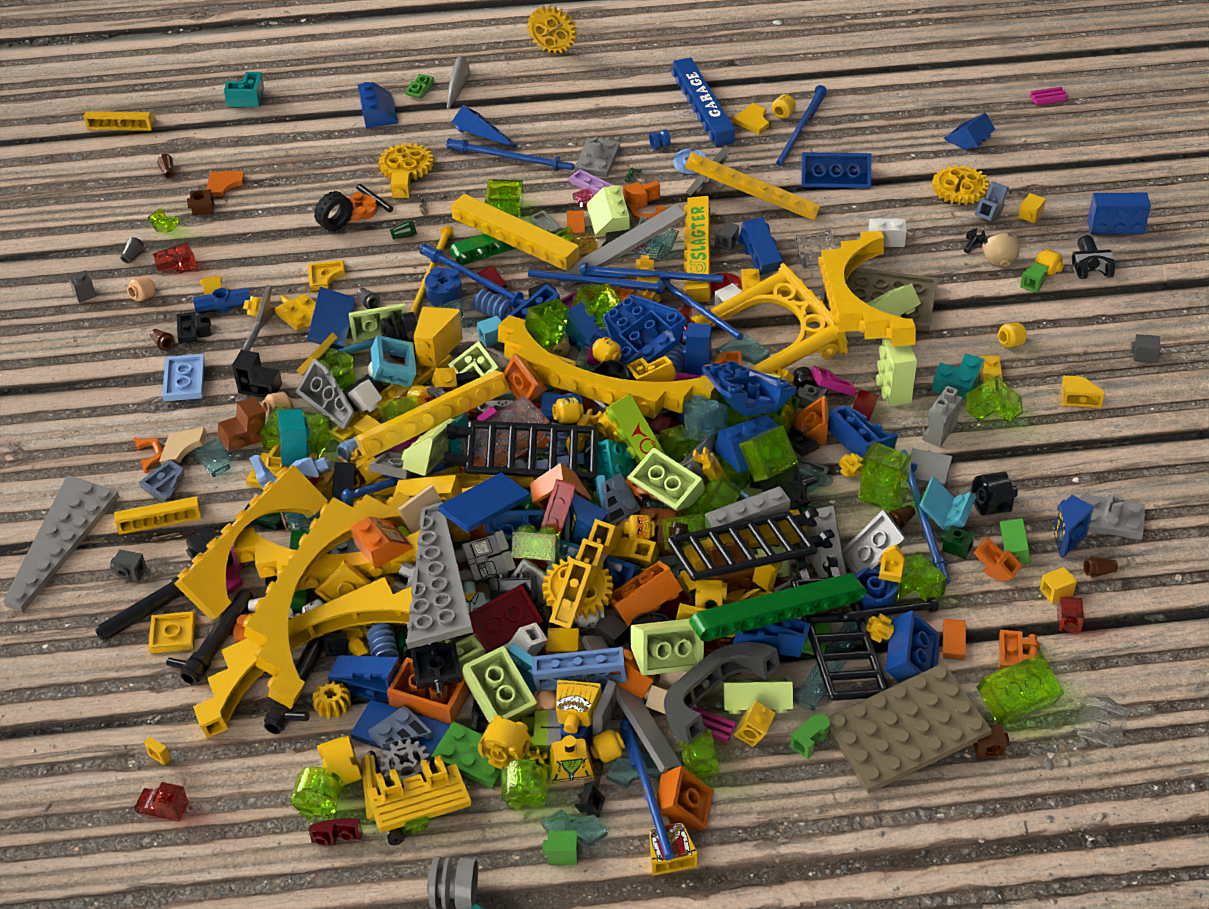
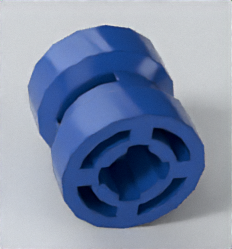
[649,129,671,149]

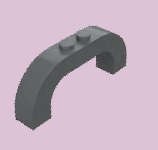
[664,642,780,745]

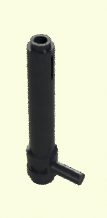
[95,576,186,641]
[166,589,253,685]
[264,635,325,734]

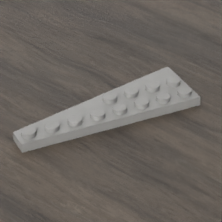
[3,475,119,612]
[406,502,473,649]

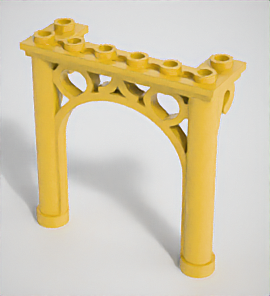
[690,263,849,374]

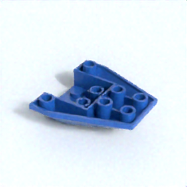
[602,294,687,365]
[702,361,797,416]

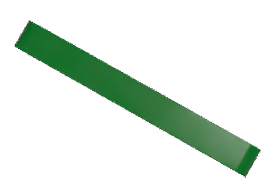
[689,573,867,642]

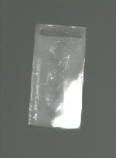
[461,395,550,467]

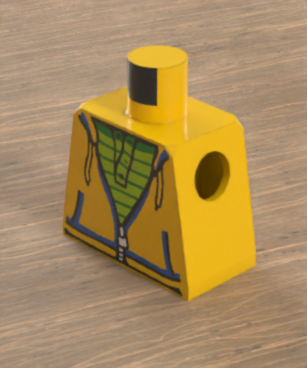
[548,735,594,783]

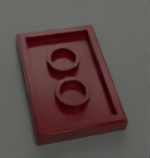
[469,584,544,654]

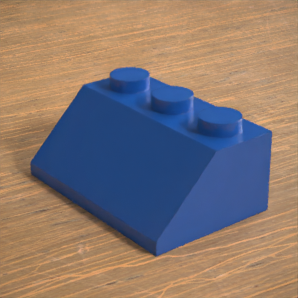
[357,82,398,128]
[715,415,788,474]
[885,610,940,683]

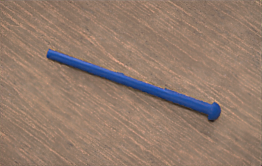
[776,85,827,166]
[580,262,724,283]
[528,270,665,294]
[661,279,743,340]
[341,448,487,504]
[620,718,674,860]

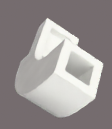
[471,623,548,661]

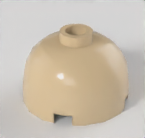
[982,233,1020,267]

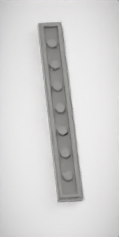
[556,204,686,290]
[581,636,682,773]

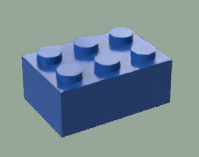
[1087,192,1151,234]

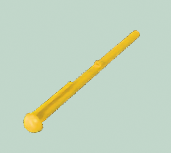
[410,225,454,317]

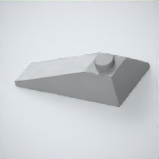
[295,358,355,430]
[798,506,846,578]

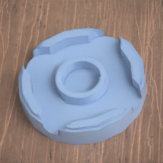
[674,149,707,174]

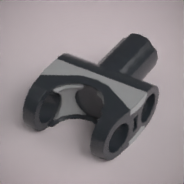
[1072,235,1115,279]

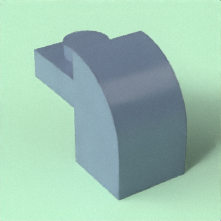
[975,182,1009,221]

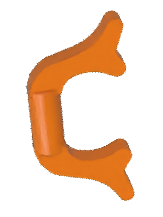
[626,203,669,220]
[133,437,163,473]

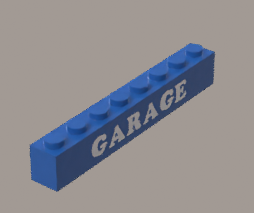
[671,57,735,147]

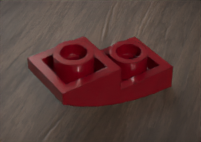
[477,265,508,294]
[853,389,879,421]
[308,818,362,846]

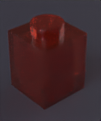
[1057,597,1084,632]

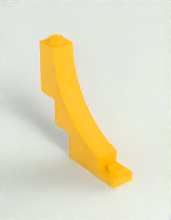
[549,519,624,629]

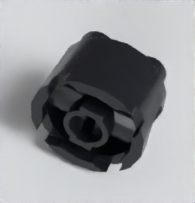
[971,471,1018,516]

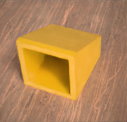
[414,307,463,367]

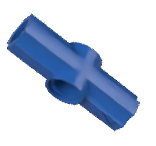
[193,288,250,313]

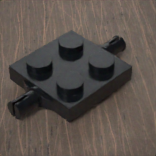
[759,464,819,511]
[411,641,462,698]

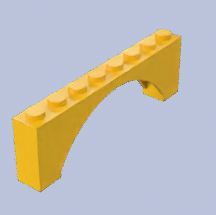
[174,465,328,620]

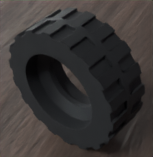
[314,191,353,232]

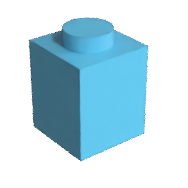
[477,316,502,347]

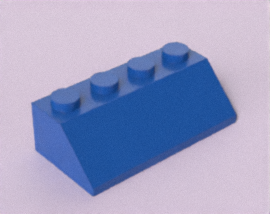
[801,152,872,188]

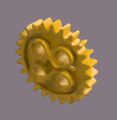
[527,5,578,54]
[378,142,434,181]
[932,164,990,205]
[542,556,613,621]

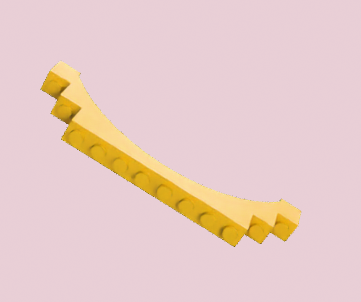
[818,231,916,347]
[497,315,719,419]
[234,487,472,591]
[243,491,411,709]
[193,577,412,739]

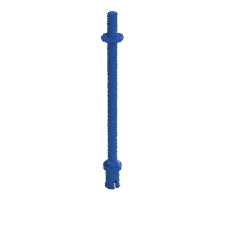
[446,138,575,171]
[419,244,526,308]
[899,450,951,586]

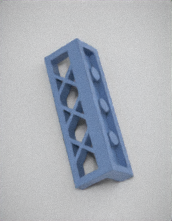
[532,647,627,691]

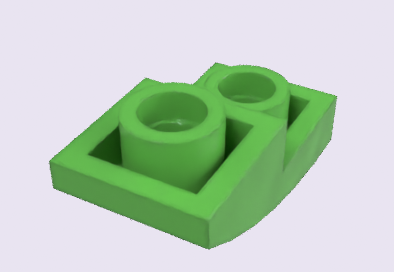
[405,74,434,98]

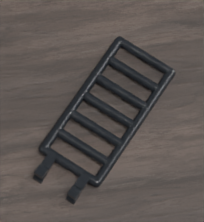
[444,420,599,480]
[667,508,835,581]
[791,555,888,701]

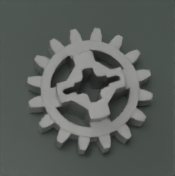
[380,739,431,788]

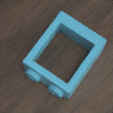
[371,335,417,387]

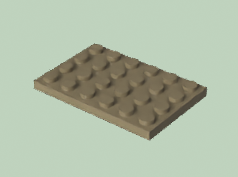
[820,268,938,332]
[828,663,992,794]

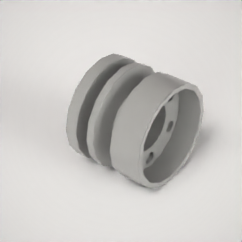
[427,856,478,909]

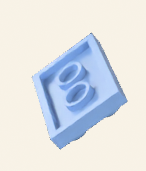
[162,354,205,402]

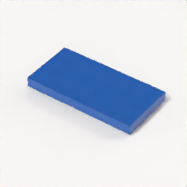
[307,287,355,350]
[439,472,530,533]
[350,700,450,765]

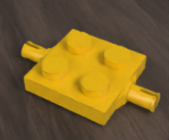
[275,294,316,331]

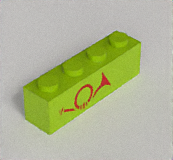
[606,394,666,466]

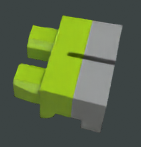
[522,710,562,754]

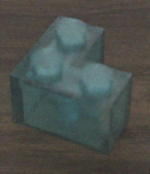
[683,395,728,441]

